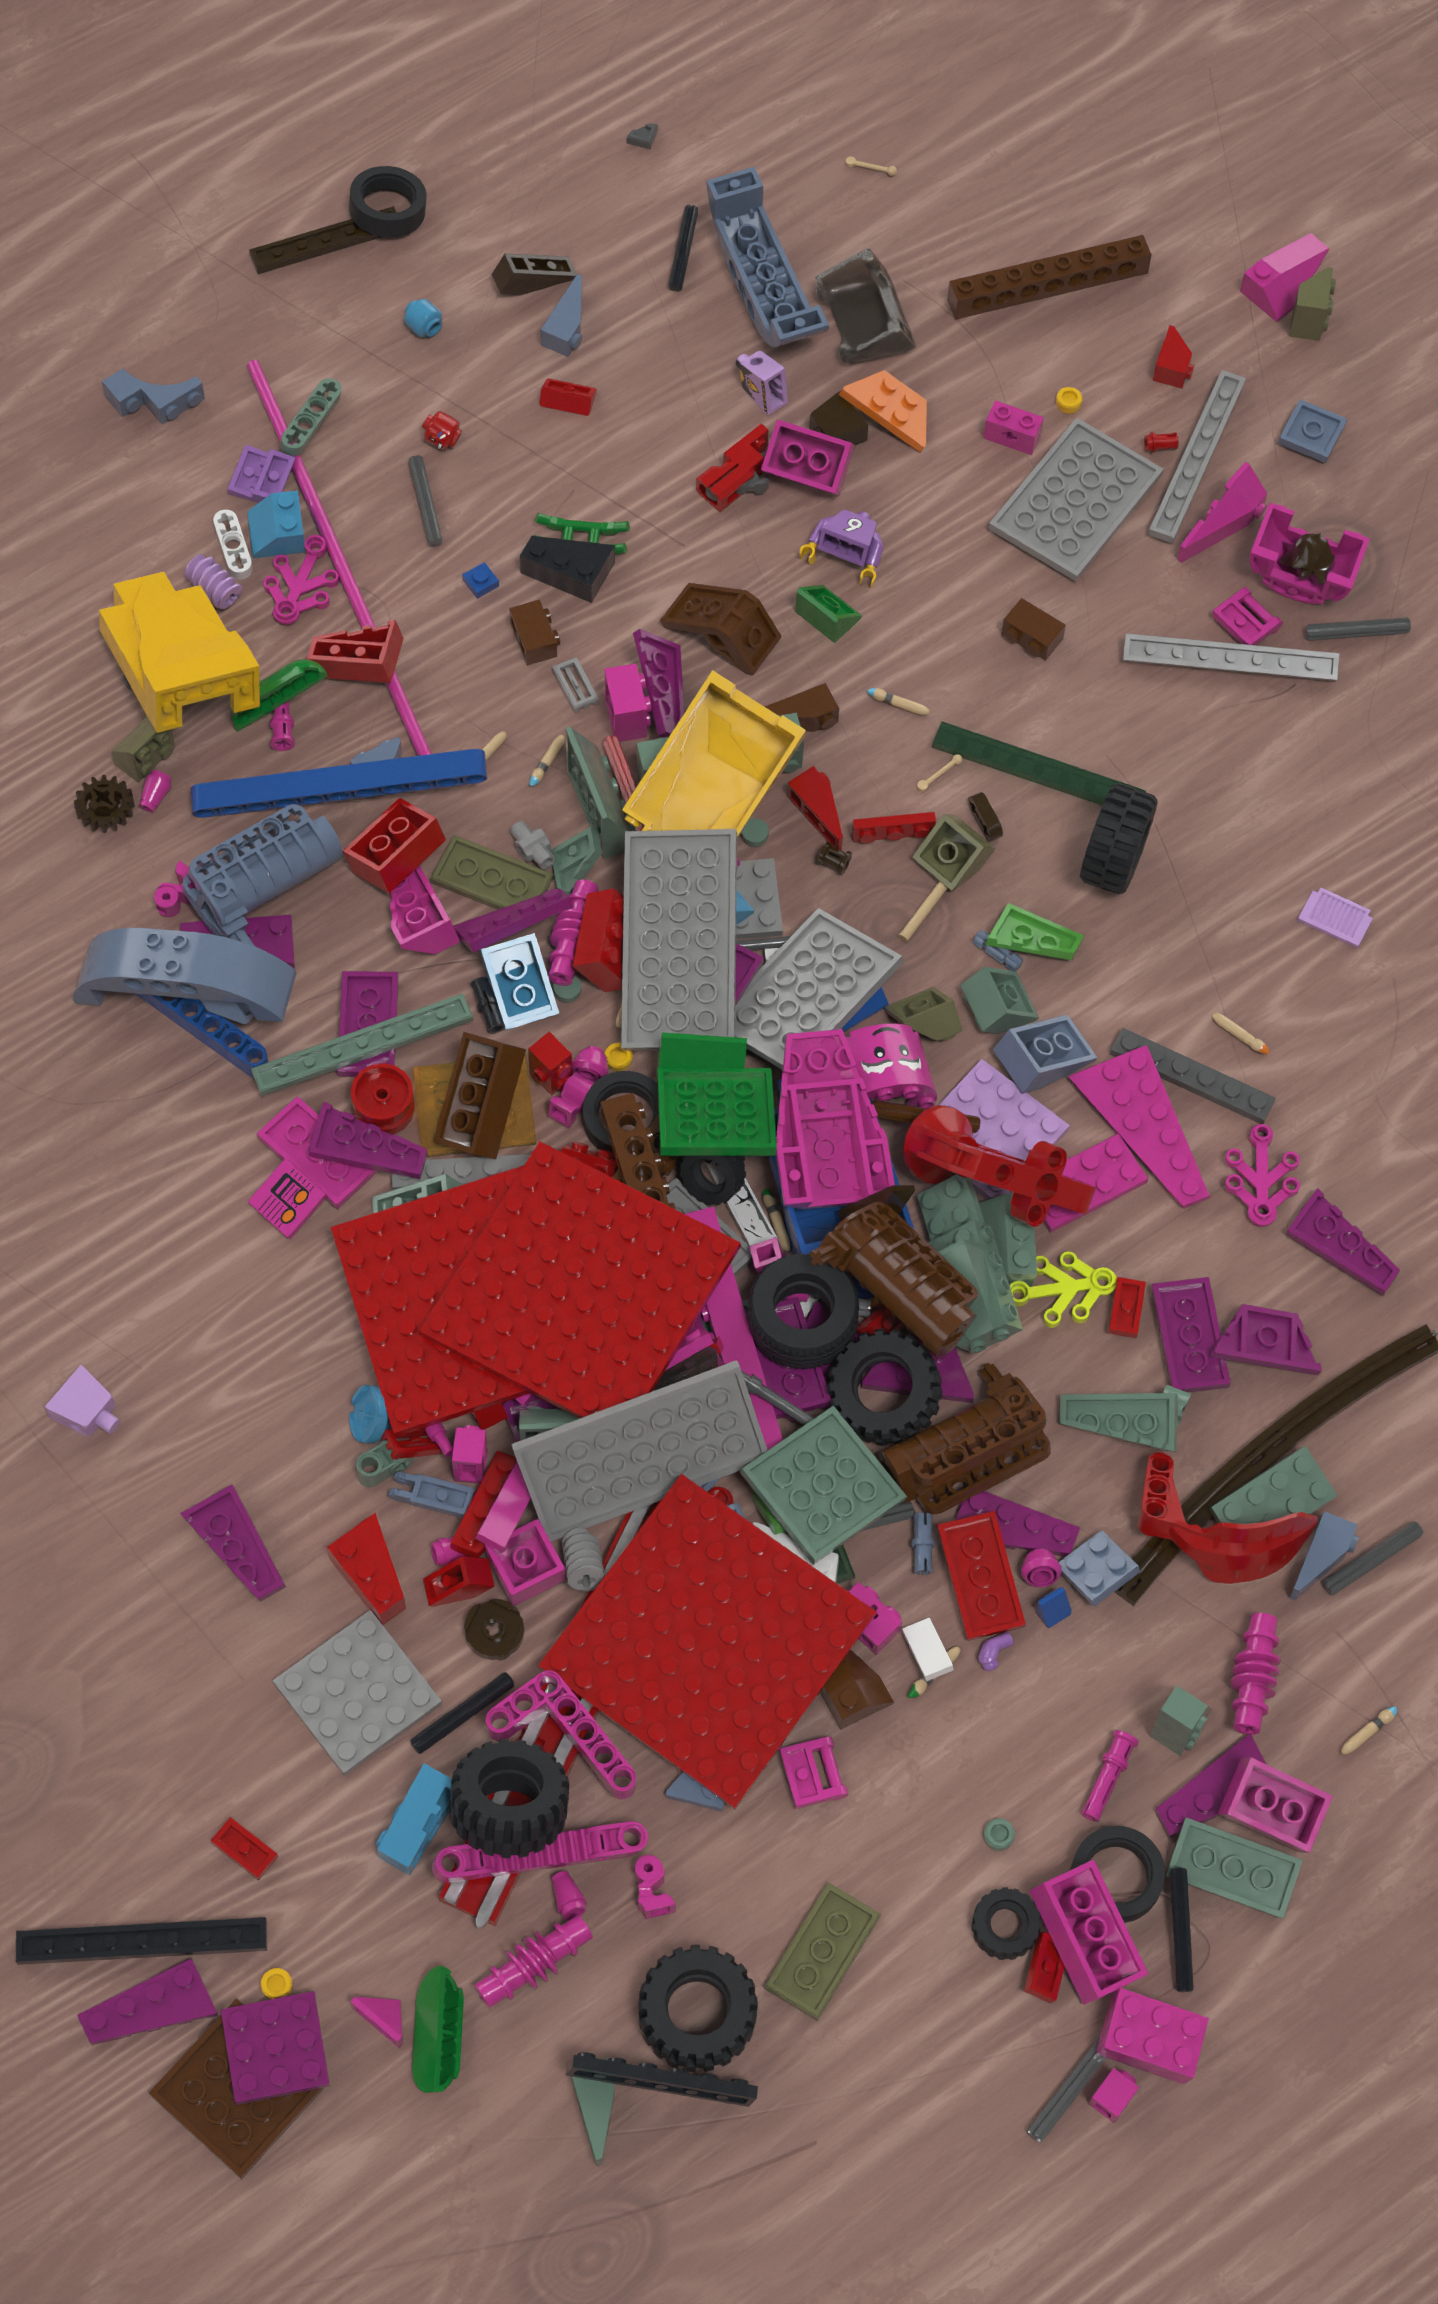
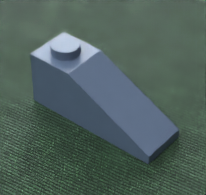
[541,274,582,357]
[1290,1511,1359,1600]

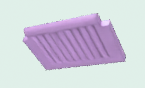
[1297,888,1373,948]

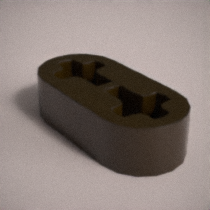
[968,792,1003,841]

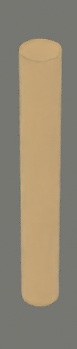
[898,881,948,942]

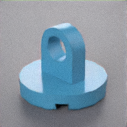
[349,1385,392,1444]

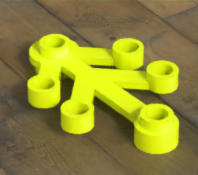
[1010,1251,1117,1328]

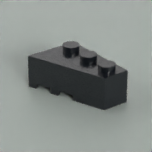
[520,536,615,603]

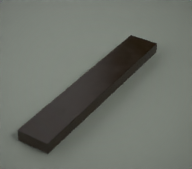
[249,206,397,274]

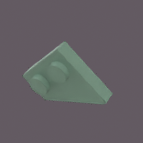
[550,827,602,895]

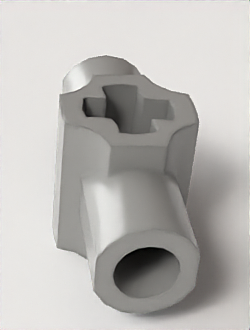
[510,821,556,870]

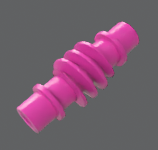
[548,879,599,986]
[1231,1613,1281,1735]
[474,1914,593,2009]

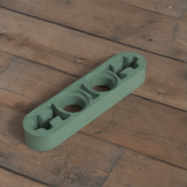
[280,378,342,456]

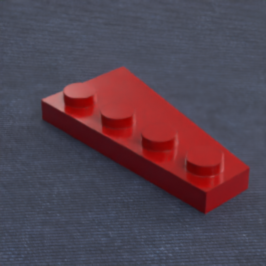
[450,1450,531,1558]

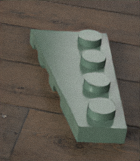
[1060,1393,1178,1453]

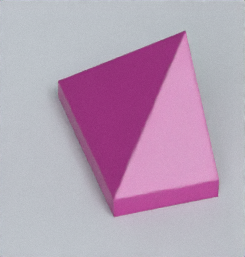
[350,1997,403,2048]

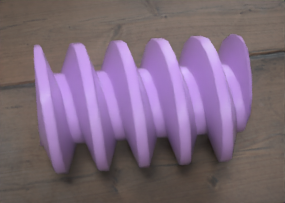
[184,554,243,609]

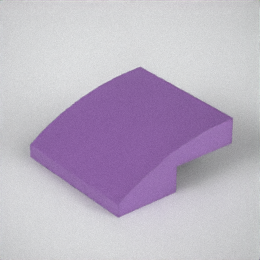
[227,445,295,502]

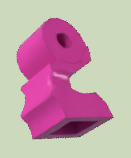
[154,861,198,917]
[548,1072,595,1128]
[635,1855,676,1919]

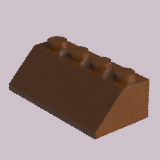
[433,1032,526,1159]

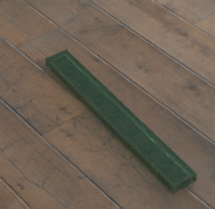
[932,721,1146,805]

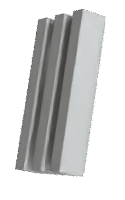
[552,657,599,713]

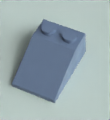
[993,1015,1097,1093]

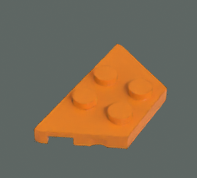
[838,370,927,453]

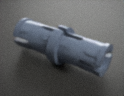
[911,1513,935,1575]

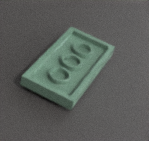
[1209,1446,1338,1524]
[1165,1817,1303,1919]

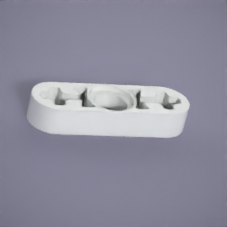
[213,510,253,580]

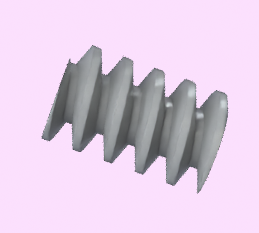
[561,1527,605,1591]

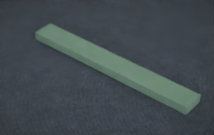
[251,993,473,1096]

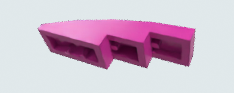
[475,1462,531,1552]

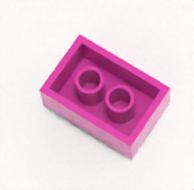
[761,419,855,496]
[1218,1757,1333,1853]
[1096,1988,1209,2084]

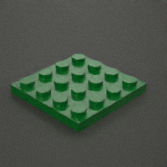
[657,1068,777,1156]

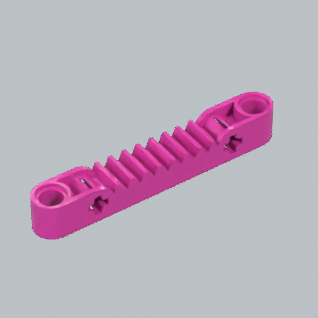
[432,1821,648,1883]

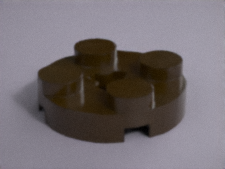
[464,1599,525,1661]

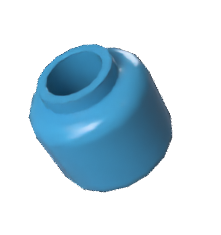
[404,299,442,338]

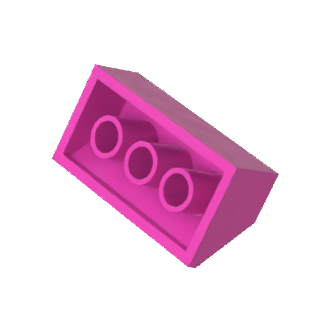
[1029,1860,1149,2005]

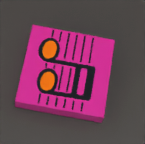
[248,1159,328,1239]

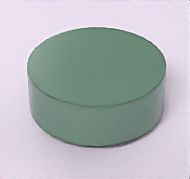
[741,818,769,847]
[553,976,581,1003]
[984,1818,1015,1851]

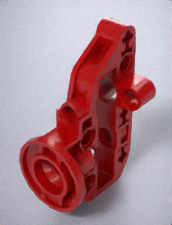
[903,1105,1096,1227]

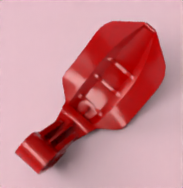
[1138,1452,1318,1584]

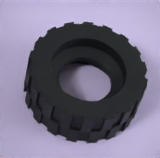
[680,1156,746,1206]
[971,1887,1041,1960]

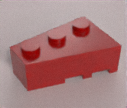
[306,620,404,683]
[327,1513,406,1625]

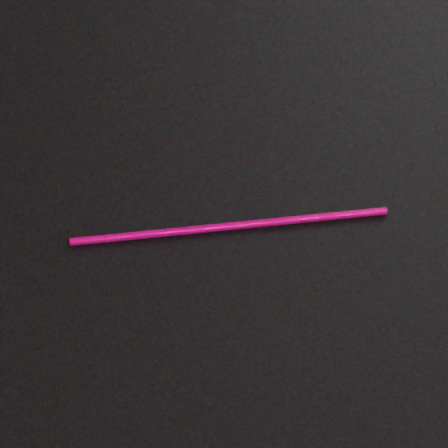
[247,360,432,756]

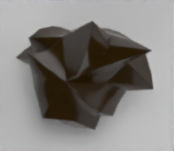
[1279,533,1336,584]

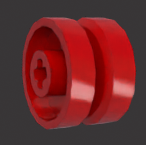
[350,1063,415,1135]

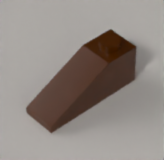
[765,683,839,732]

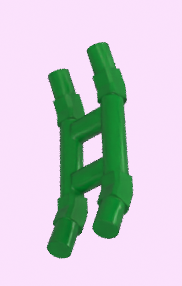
[534,513,630,555]

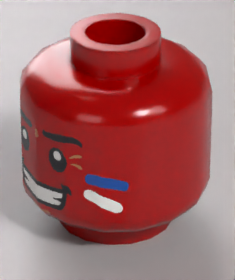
[422,411,462,450]

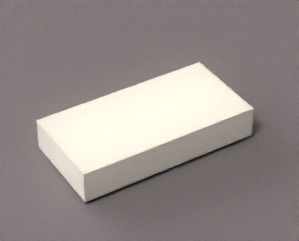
[902,1617,954,1681]

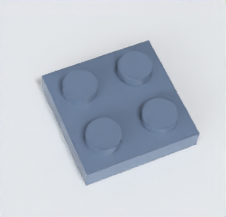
[1278,399,1348,463]
[1059,1530,1140,1607]

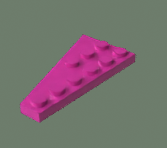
[1068,1045,1210,1209]

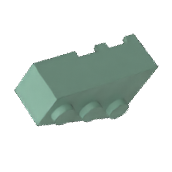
[1150,1686,1212,1756]

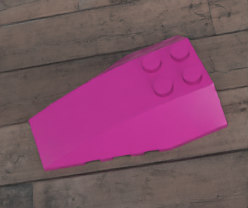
[776,1029,895,1209]

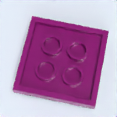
[221,1991,330,2105]

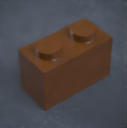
[1001,598,1066,661]
[509,599,560,666]

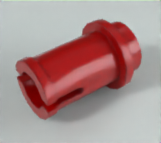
[1144,432,1179,453]

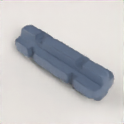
[973,930,1023,972]

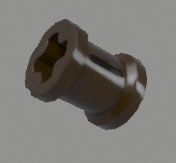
[817,842,852,875]

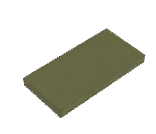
[430,835,554,910]
[764,1882,881,2021]

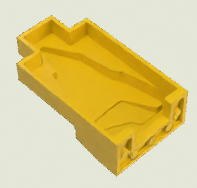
[99,571,260,733]
[622,670,806,839]

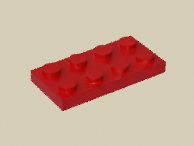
[937,1511,1026,1641]

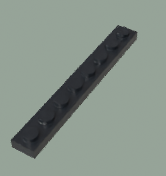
[16,1917,267,1965]

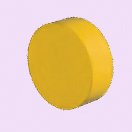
[1056,387,1082,414]
[605,1043,633,1072]
[261,1968,293,2000]

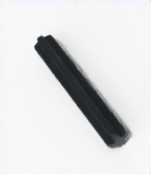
[669,204,698,292]
[410,1672,514,1754]
[1170,1867,1194,1992]

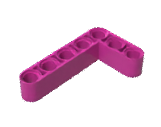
[486,1670,636,1799]

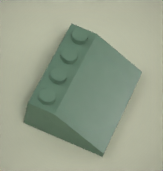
[566,726,636,859]

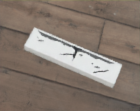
[703,1161,778,1246]

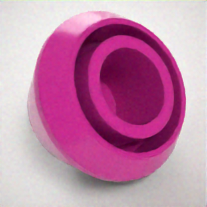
[572,1046,608,1081]
[1021,1549,1062,1587]

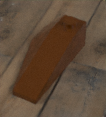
[820,1650,894,1730]

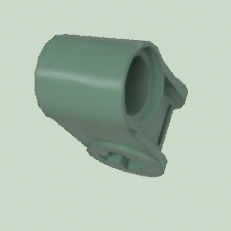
[356,1439,414,1487]

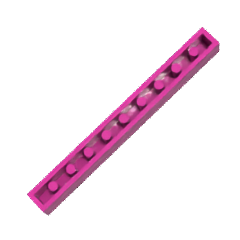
[686,1207,783,1450]

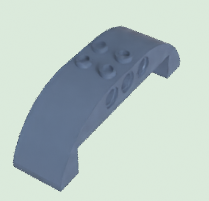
[706,167,829,348]
[73,928,297,1022]

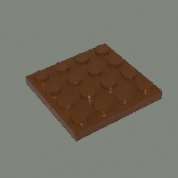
[149,1998,324,2180]

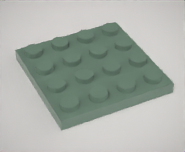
[740,1406,907,1565]

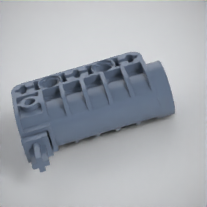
[182,804,343,946]

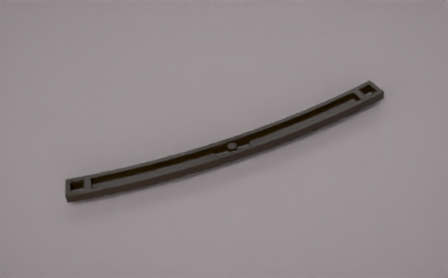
[1114,1324,1438,1607]

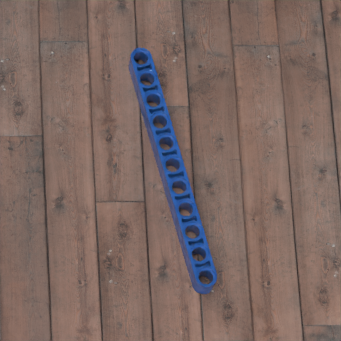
[191,749,487,818]

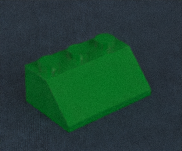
[656,1032,747,1084]

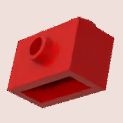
[528,1031,573,1096]

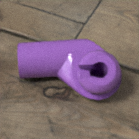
[978,1631,1014,1671]

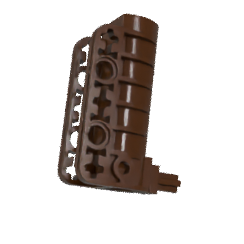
[809,1202,978,1359]
[879,1363,1051,1514]

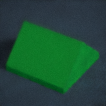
[795,585,862,643]

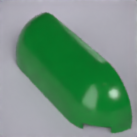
[231,659,328,732]
[412,1966,464,2093]

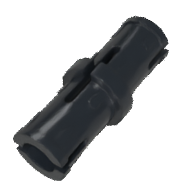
[471,977,505,1034]

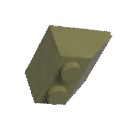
[912,814,996,891]

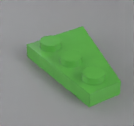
[986,903,1084,960]

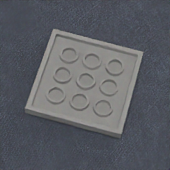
[272,1610,442,1776]

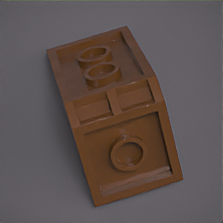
[660,583,782,675]

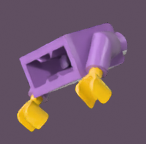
[800,510,883,588]

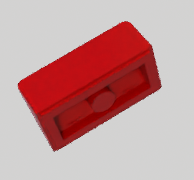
[539,378,597,416]

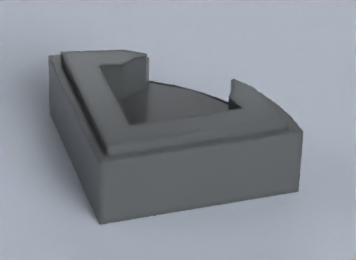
[627,124,658,150]

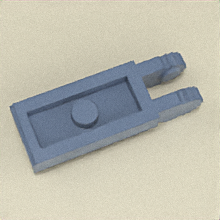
[388,1472,475,1518]

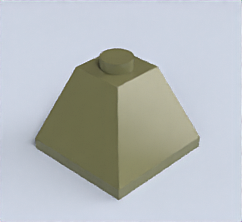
[884,987,963,1041]

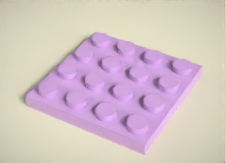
[939,1059,1070,1200]

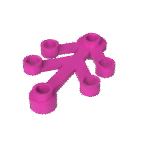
[263,535,339,625]
[1225,1124,1300,1227]

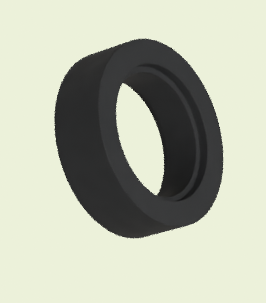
[349,166,427,237]
[583,1071,659,1151]
[1071,1826,1165,1923]

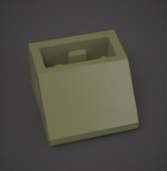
[1289,267,1336,341]
[111,717,175,783]

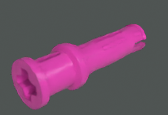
[270,700,295,751]
[1081,1730,1139,1822]

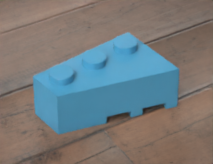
[376,1763,452,1875]

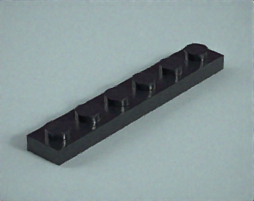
[566,2052,758,2107]

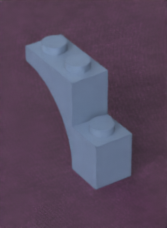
[102,368,205,424]

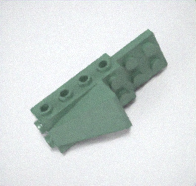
[917,1175,1023,1353]

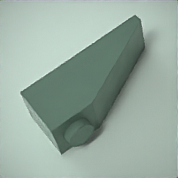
[372,1174,463,1213]
[571,2057,615,2166]

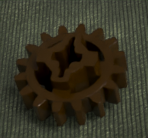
[74,775,135,833]

